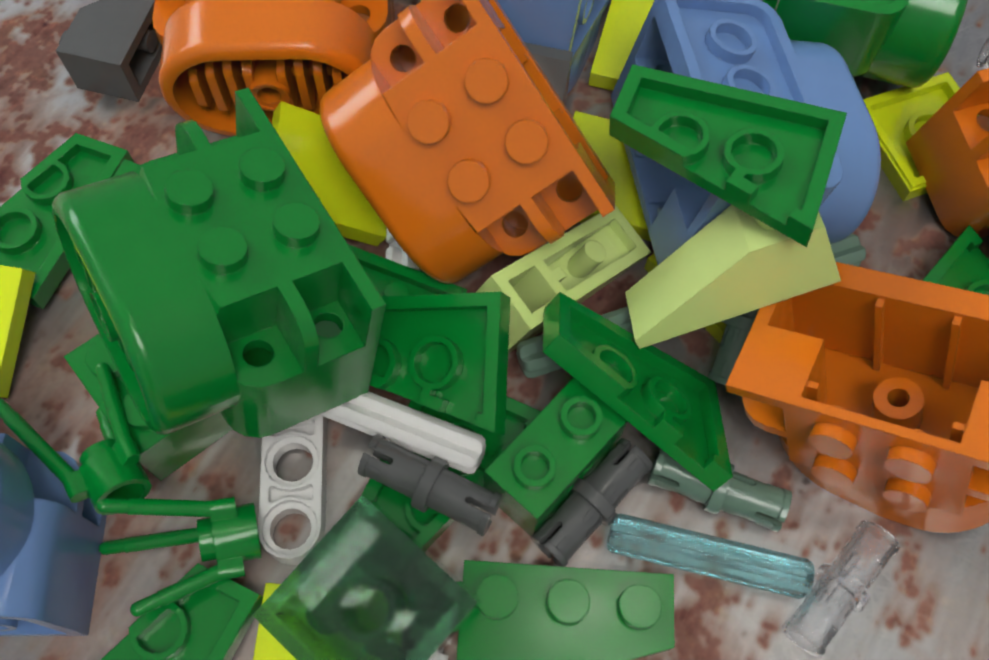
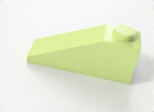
[475,205,651,353]
[625,205,841,349]

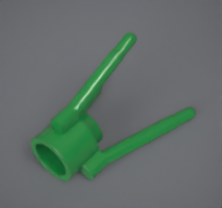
[0,362,152,515]
[96,497,262,617]

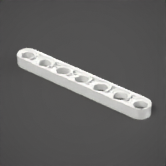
[258,415,328,565]

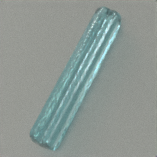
[607,513,814,599]

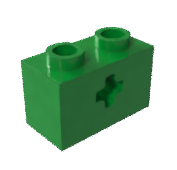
[483,378,627,536]

